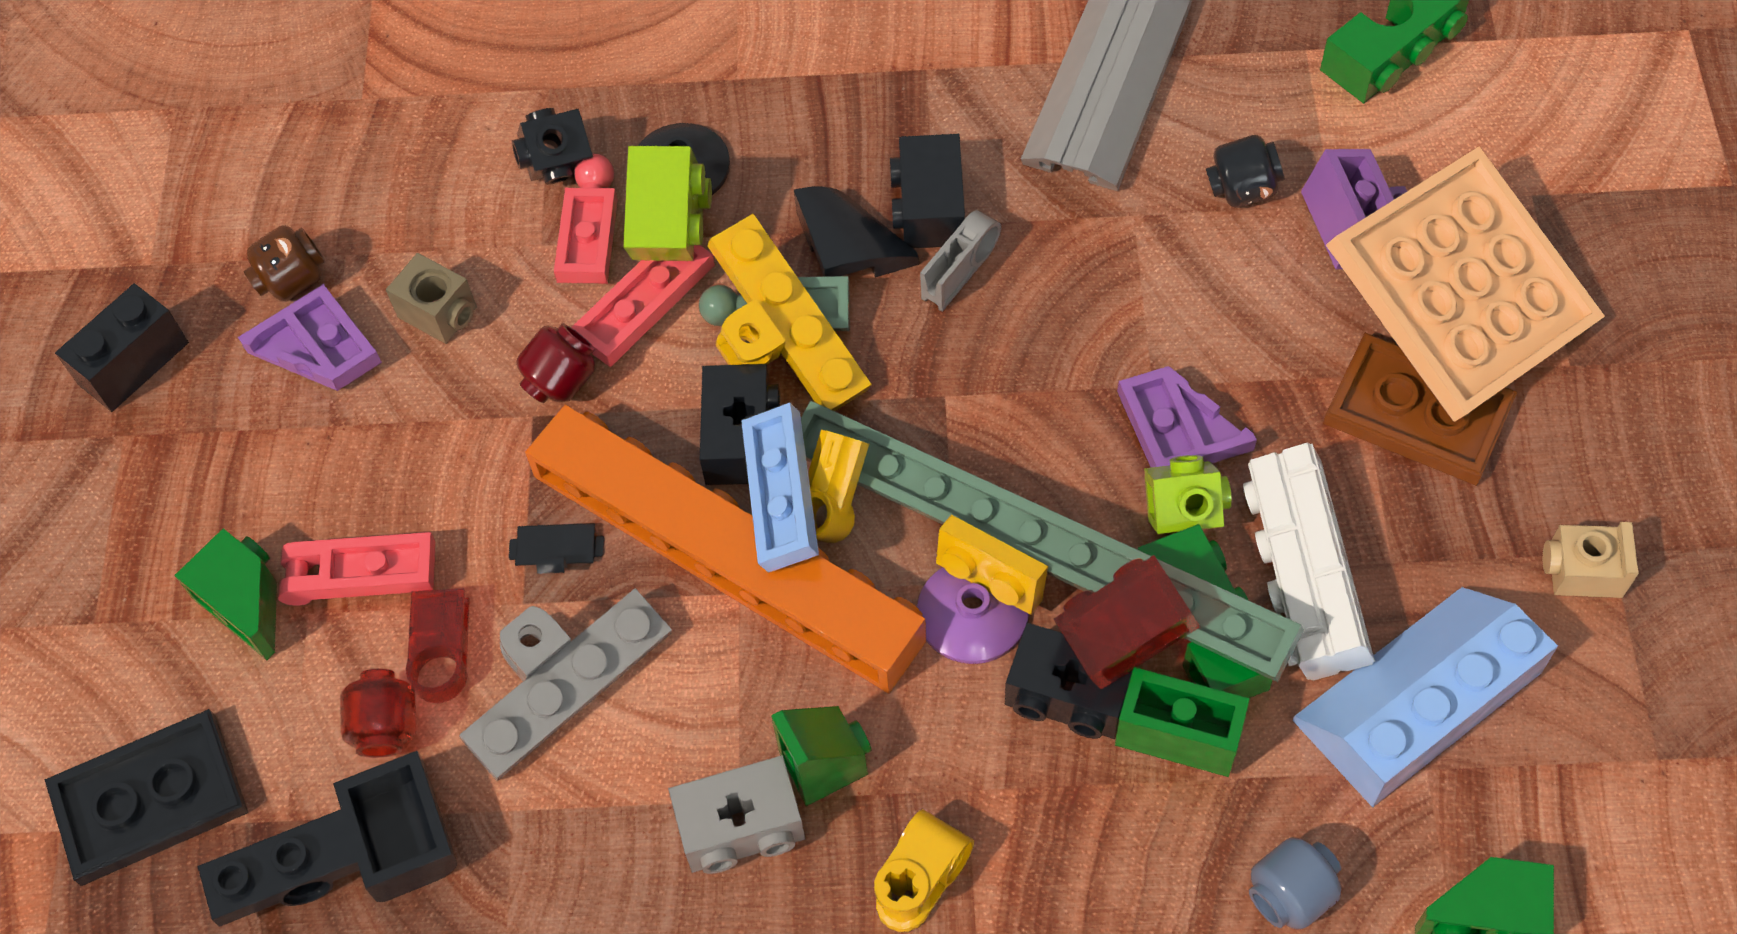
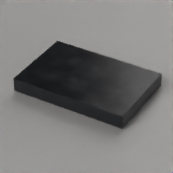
[44,709,248,886]

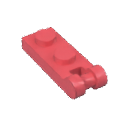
[278,532,435,606]

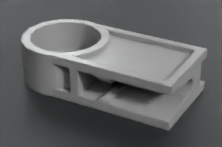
[920,210,1001,312]

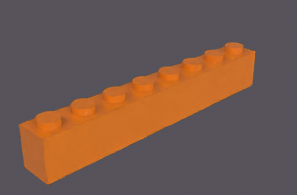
[525,405,926,694]

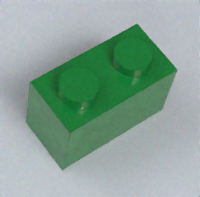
[1115,667,1250,777]

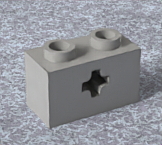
[668,755,805,874]

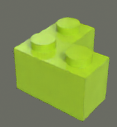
[624,146,712,261]

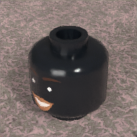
[1206,135,1285,208]

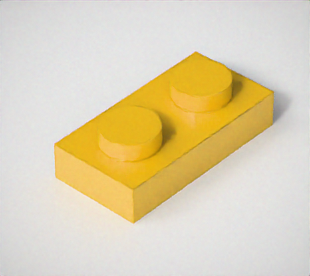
[936,514,1048,615]

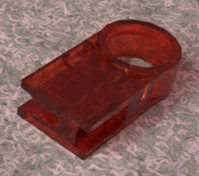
[406,588,470,704]

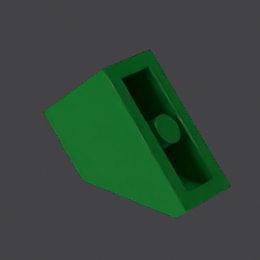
[174,528,277,661]
[771,706,872,806]

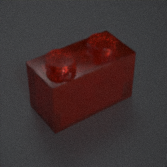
[1054,555,1201,689]

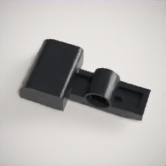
[197,750,457,927]

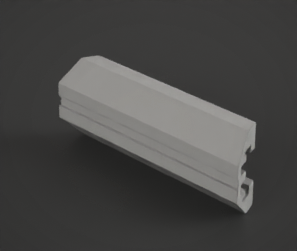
[1021,0,1192,191]

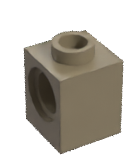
[386,253,477,344]

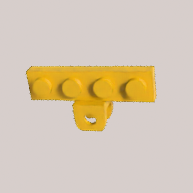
[708,214,872,411]

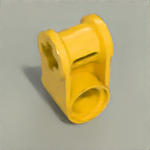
[874,809,974,932]

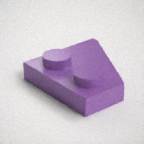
[238,284,382,391]
[1117,366,1257,467]

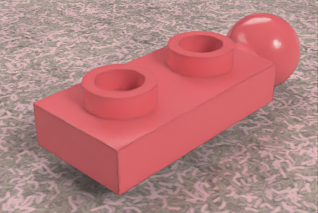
[554,153,618,284]

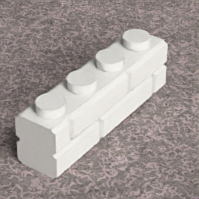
[1243,443,1375,681]

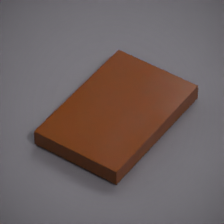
[1323,332,1517,486]

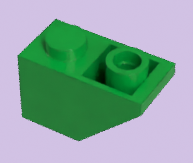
[1415,857,1554,934]

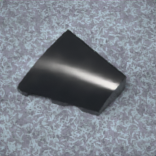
[794,186,919,278]

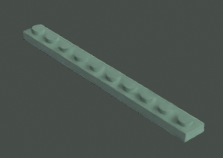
[801,400,1304,682]

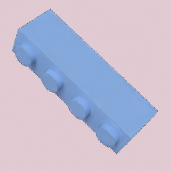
[1292,587,1558,807]

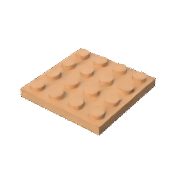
[1326,146,1605,422]

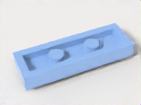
[741,403,819,573]

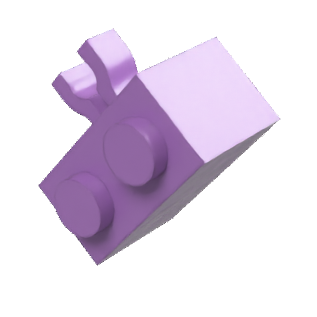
[1301,149,1407,269]

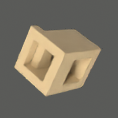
[1542,522,1639,598]

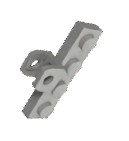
[459,588,672,781]

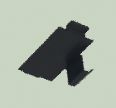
[509,523,604,574]

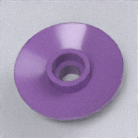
[917,568,1029,664]

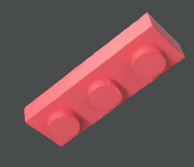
[571,245,715,368]

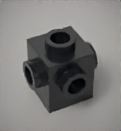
[512,108,593,185]

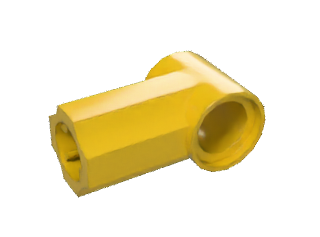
[808,429,869,543]

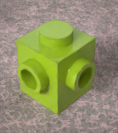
[1144,455,1231,534]

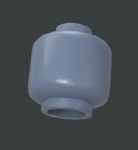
[1249,837,1341,930]

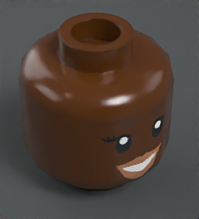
[244,225,325,302]

